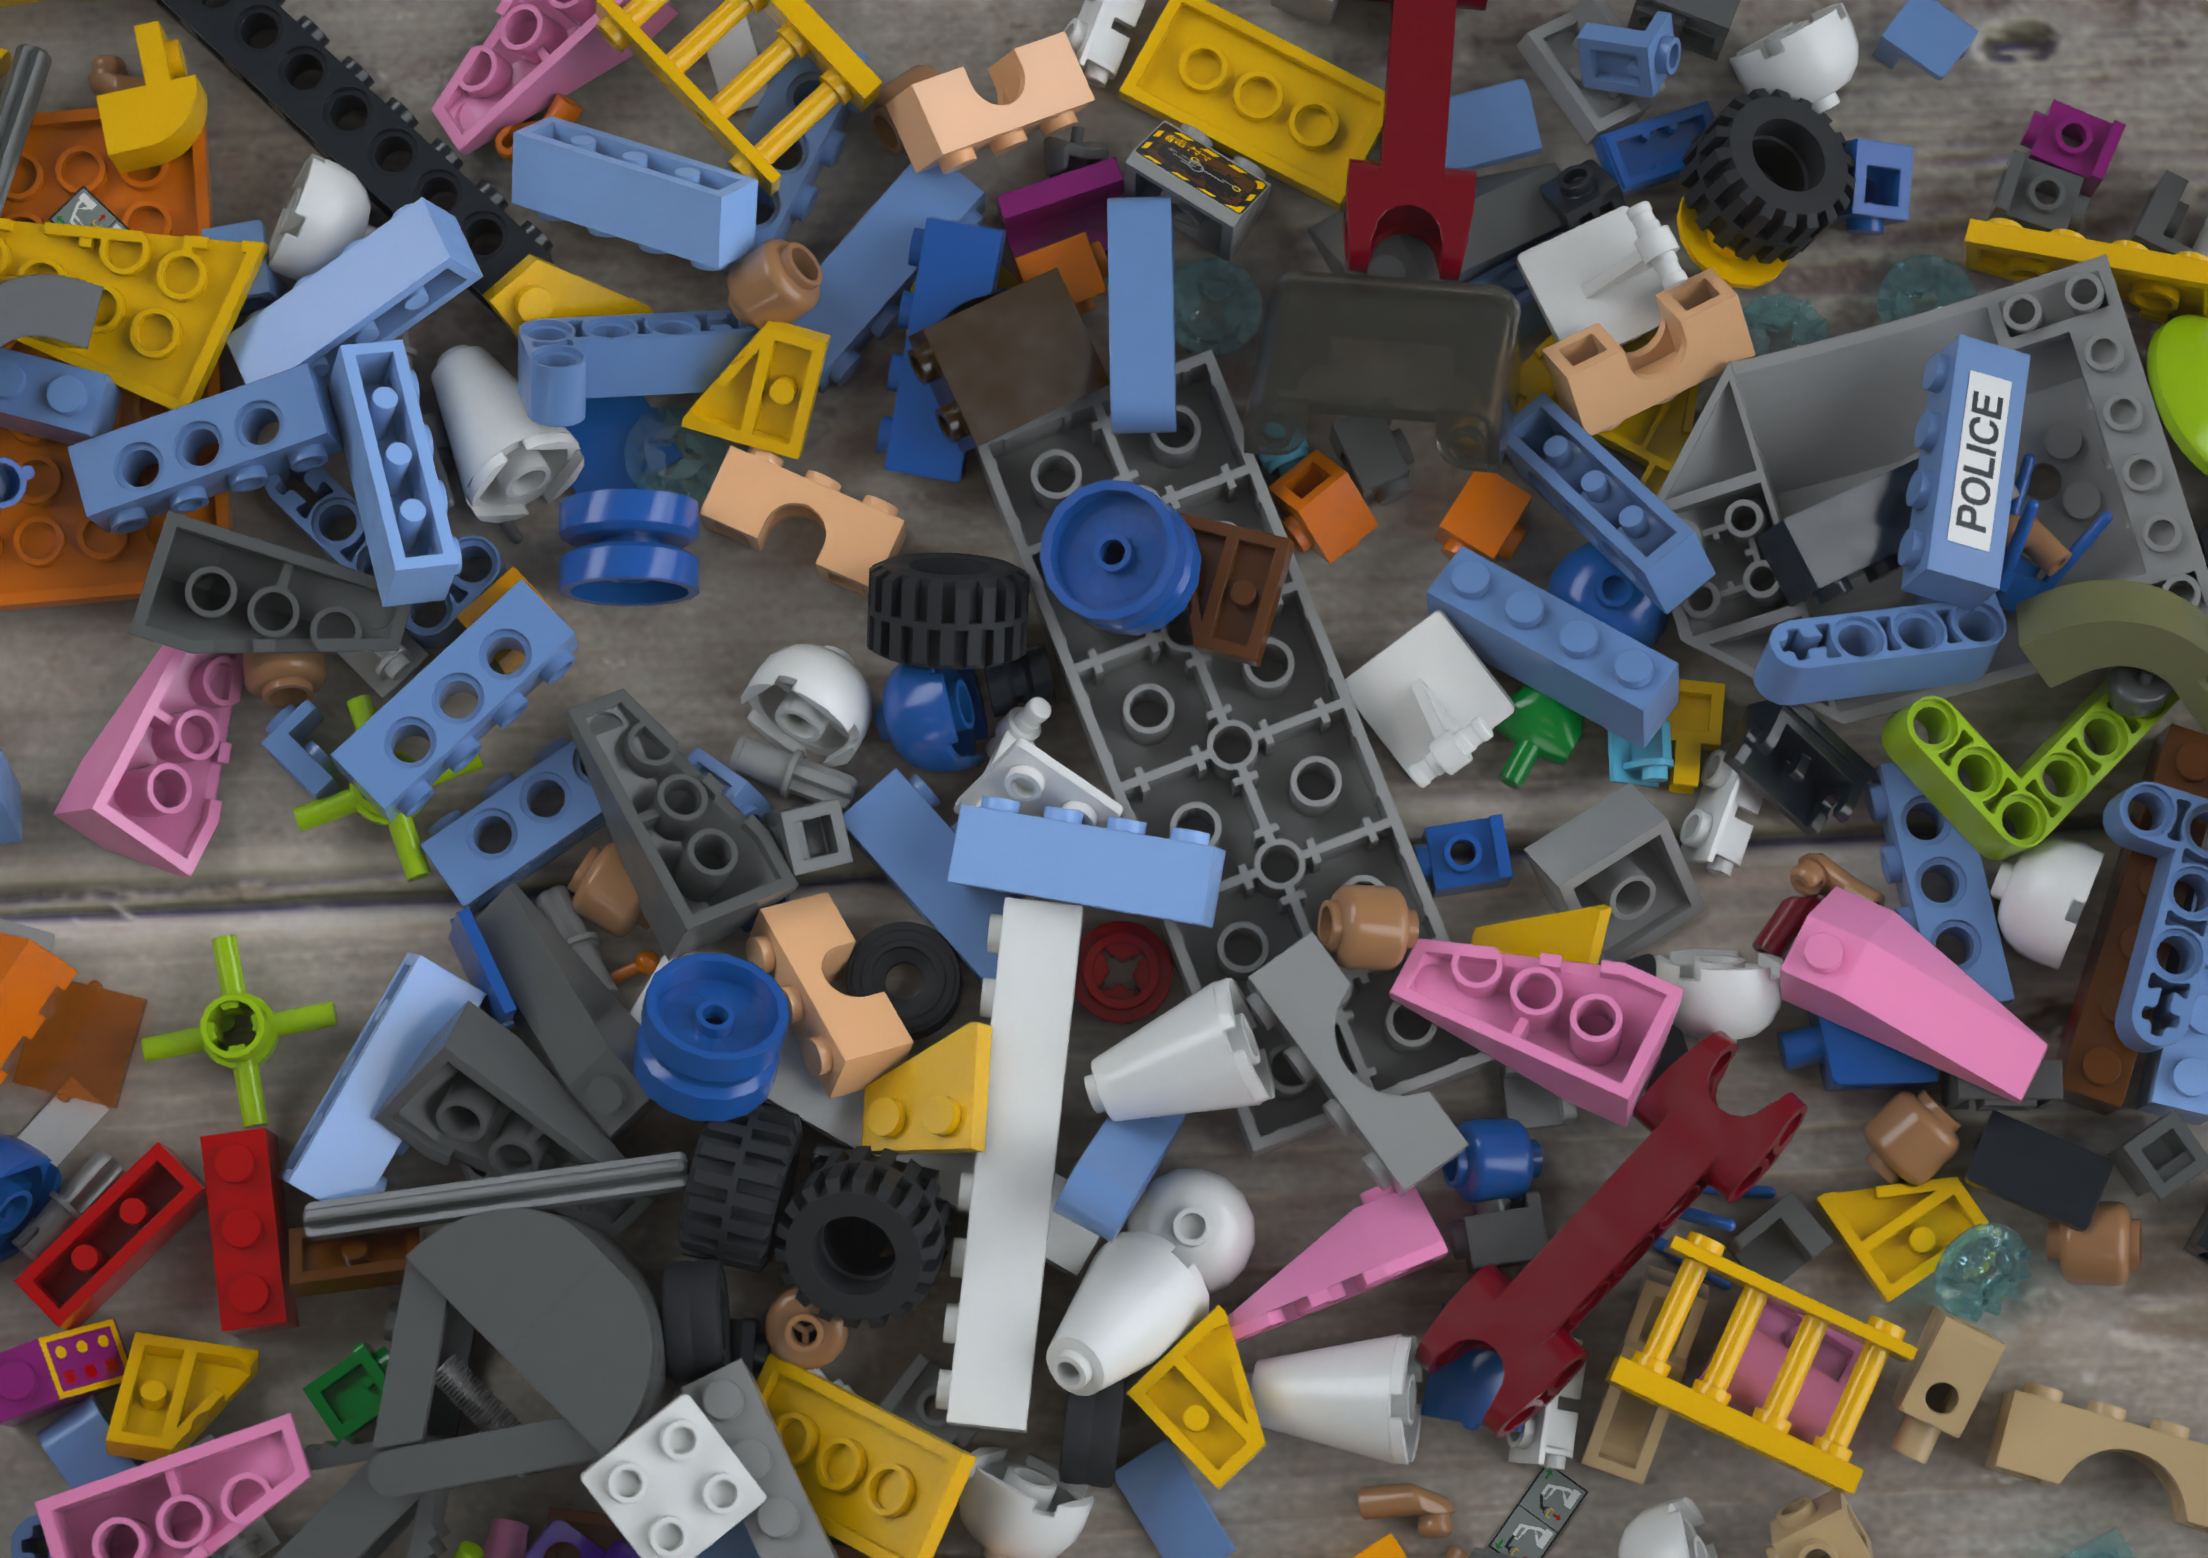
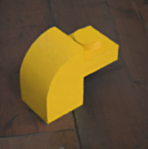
[96,21,208,174]

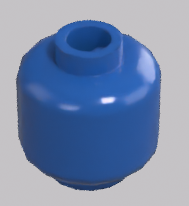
[1442,1118,1542,1203]

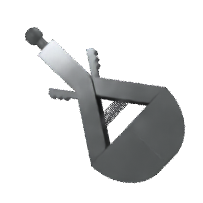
[273,1208,678,1558]

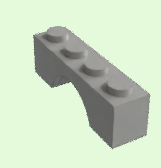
[1244,932,1469,1197]
[681,1359,839,1558]

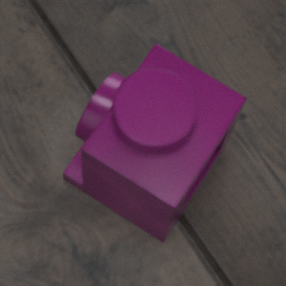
[2020,99,2126,198]

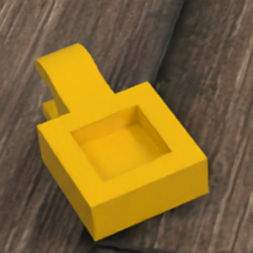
[1666,679,1726,796]

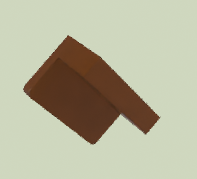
[289,1226,427,1298]

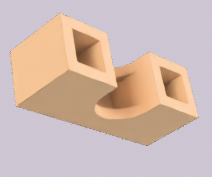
[885,31,1095,175]
[1542,268,1756,436]
[699,446,907,598]
[745,892,914,1099]

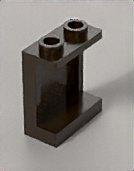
[908,267,1110,452]

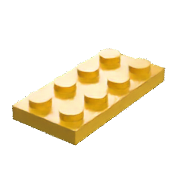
[1119,0,1385,211]
[756,1353,977,1558]

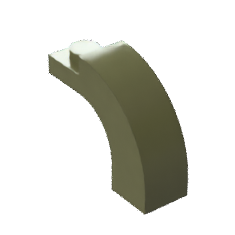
[2016,579,2208,732]

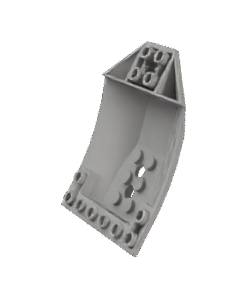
[1657,254,2208,725]

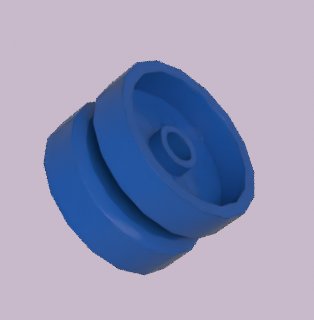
[1040,480,1201,636]
[559,489,700,607]
[633,953,789,1122]

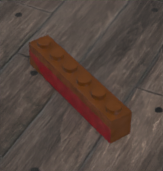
[2056,723,2208,1116]

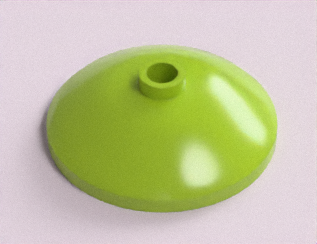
[2147,314,2208,476]

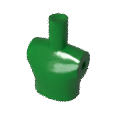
[1494,684,1585,790]

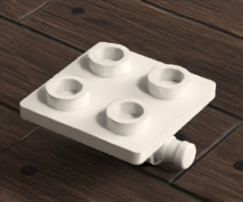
[1516,201,1688,346]
[1345,610,1515,788]
[954,697,1123,828]
[580,1394,766,1558]

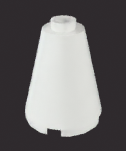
[431,345,584,523]
[1084,978,1275,1122]
[1046,1231,1209,1396]
[1245,1333,1423,1465]

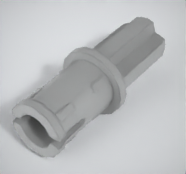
[728,734,857,812]
[536,885,619,997]
[11,1151,126,1262]

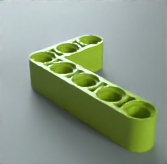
[1881,677,2180,861]

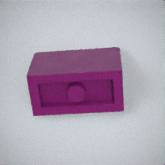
[996,157,1124,258]

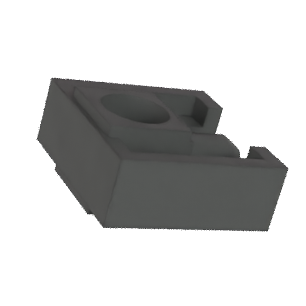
[1627,0,1741,61]
[1940,1059,2064,1111]

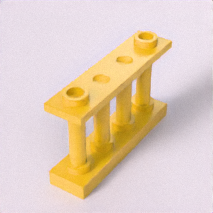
[595,0,883,197]
[1604,1231,1918,1494]

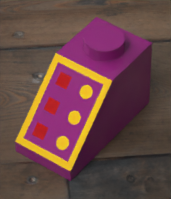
[0,1318,129,1428]

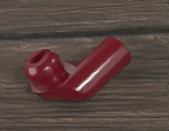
[1752,894,1827,958]

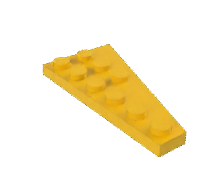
[0,218,270,410]

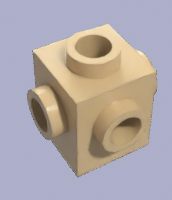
[1766,1490,1873,1558]

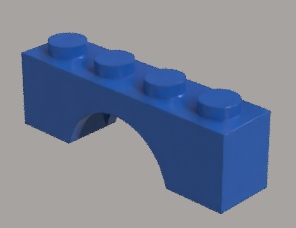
[876,217,1007,483]

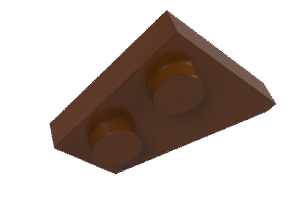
[1179,512,1295,667]

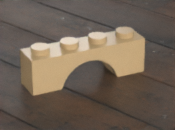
[1984,1382,2208,1533]

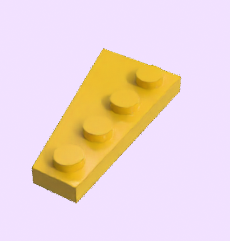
[1964,218,2208,324]

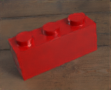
[200,1127,299,1336]
[14,1142,207,1330]

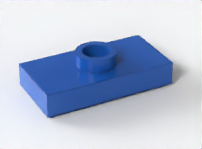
[1592,101,1715,197]

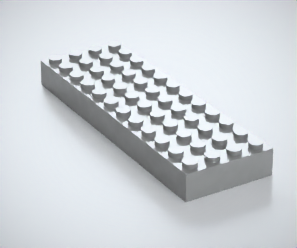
[975,349,1495,1160]

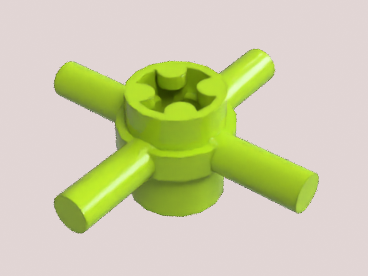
[293,694,484,882]
[141,935,338,1129]

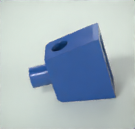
[1777,1011,1939,1092]

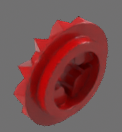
[1075,921,1172,1024]

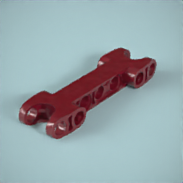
[1343,0,1487,281]
[1415,1031,1807,1438]

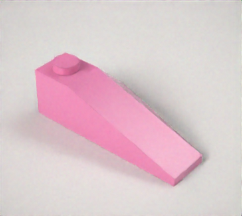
[431,0,679,156]
[53,645,244,878]
[1780,886,2048,1104]
[1389,938,1684,1128]
[1228,1186,1448,1344]
[34,1413,313,1558]

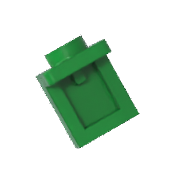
[302,1341,390,1440]

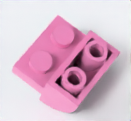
[1690,1300,1864,1445]

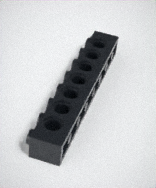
[153,0,554,324]

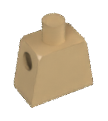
[1890,1306,2007,1464]

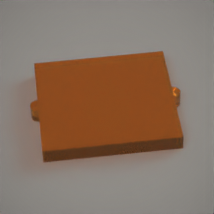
[12,980,148,1109]

